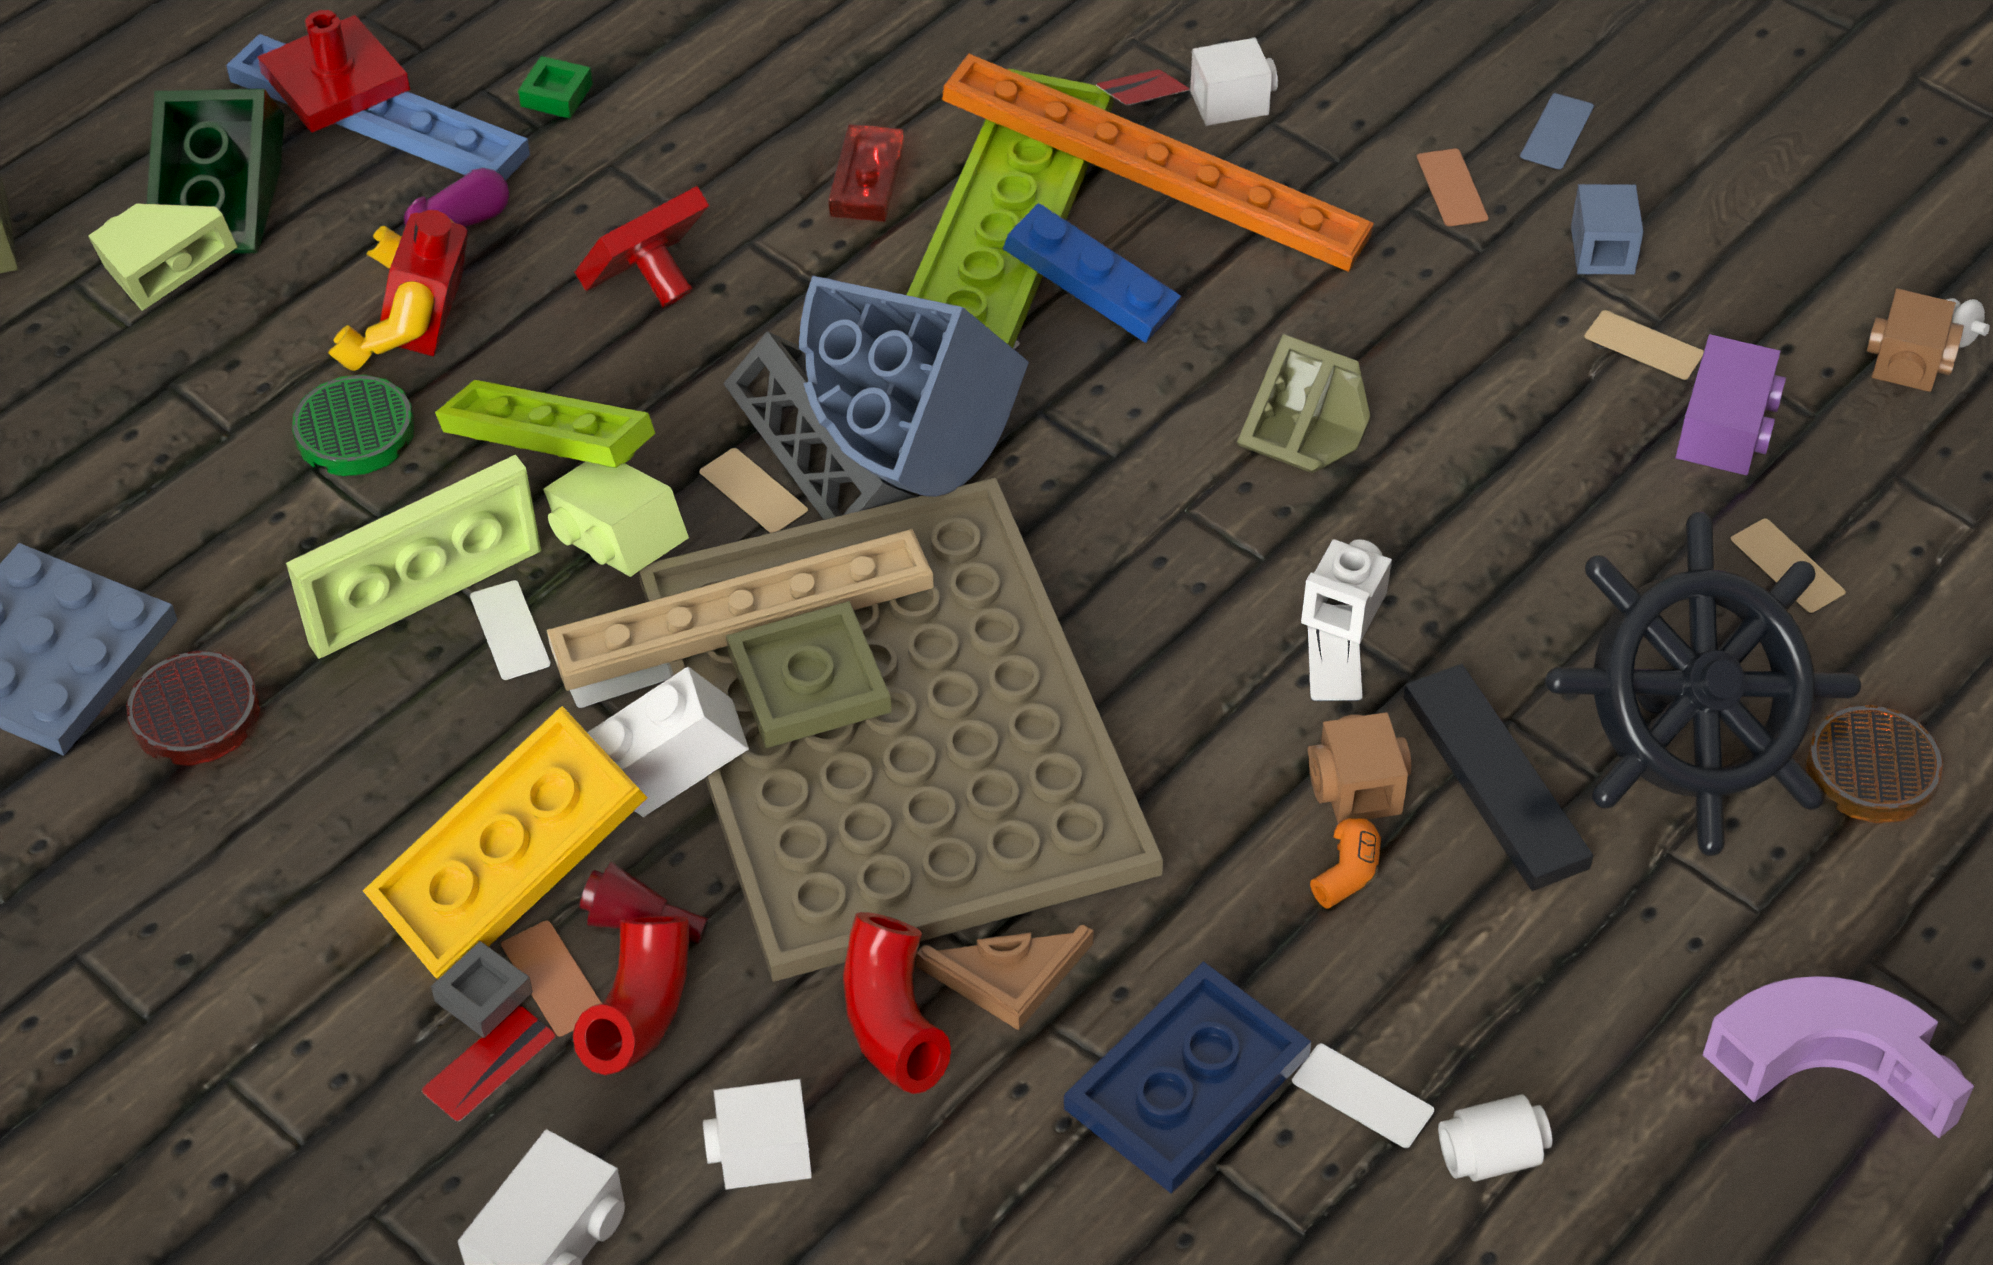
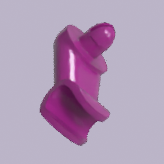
[404,167,509,227]

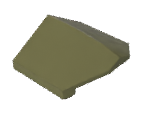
[1237,334,1371,473]

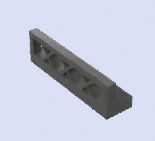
[723,331,919,520]

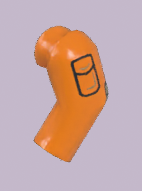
[1310,818,1381,909]

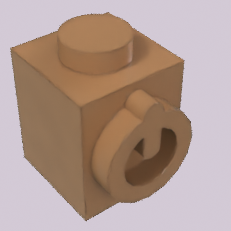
[1866,288,1964,392]
[1308,712,1411,824]

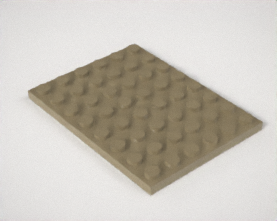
[638,478,1163,982]

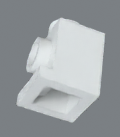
[1301,539,1392,644]

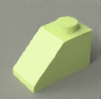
[88,204,237,311]

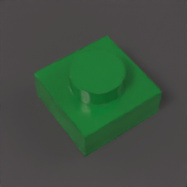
[518,56,593,119]

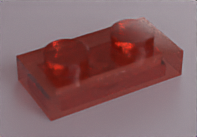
[828,124,904,222]

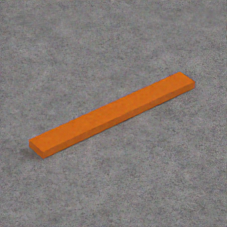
[942,54,1374,272]

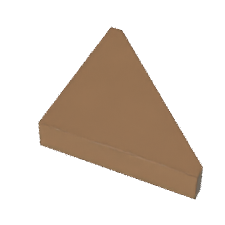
[916,925,1094,1031]

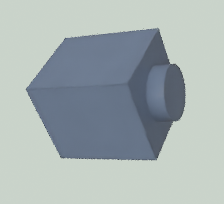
[1571,184,1643,274]

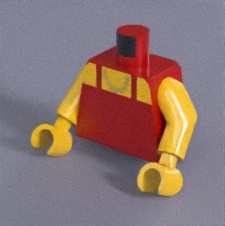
[328,210,468,371]

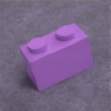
[1676,334,1786,475]

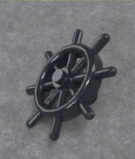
[1545,512,1861,856]

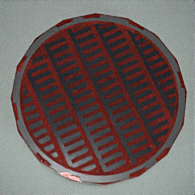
[126,650,260,766]

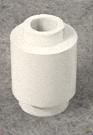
[1439,1094,1552,1181]

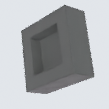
[431,941,533,1038]

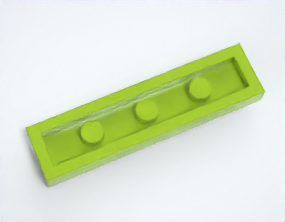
[435,380,655,468]

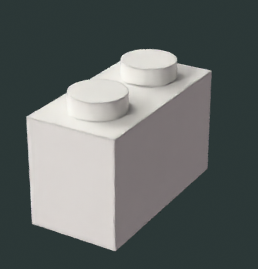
[587,667,749,817]
[458,1129,625,1265]

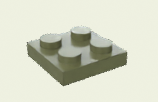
[726,601,891,748]

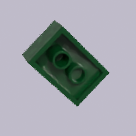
[147,89,284,254]

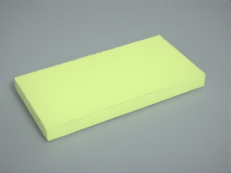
[286,454,541,659]

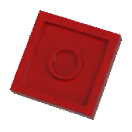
[257,10,410,133]
[574,186,709,308]

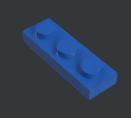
[1003,203,1181,343]

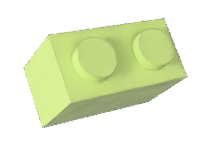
[543,462,689,577]

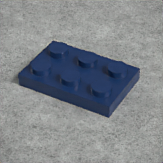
[1064,961,1311,1194]

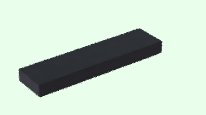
[1403,664,1594,891]

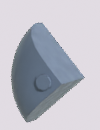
[799,276,1029,497]

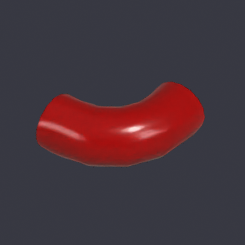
[843,912,951,1094]
[573,915,689,1075]

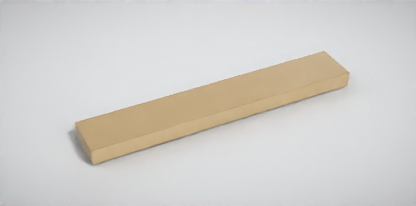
[547,529,934,691]

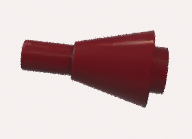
[580,862,708,944]

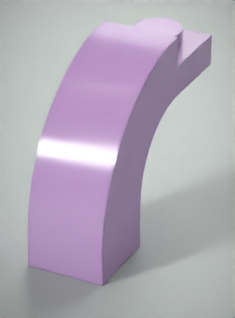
[1703,976,1974,1138]

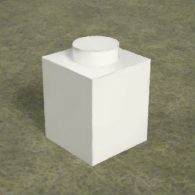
[1190,38,1278,126]
[703,1079,812,1189]

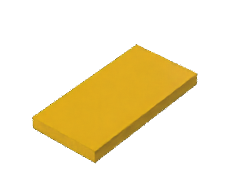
[363,706,648,980]

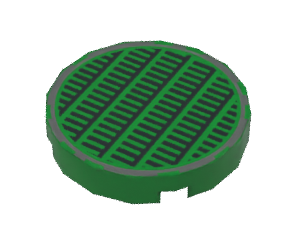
[292,375,414,476]

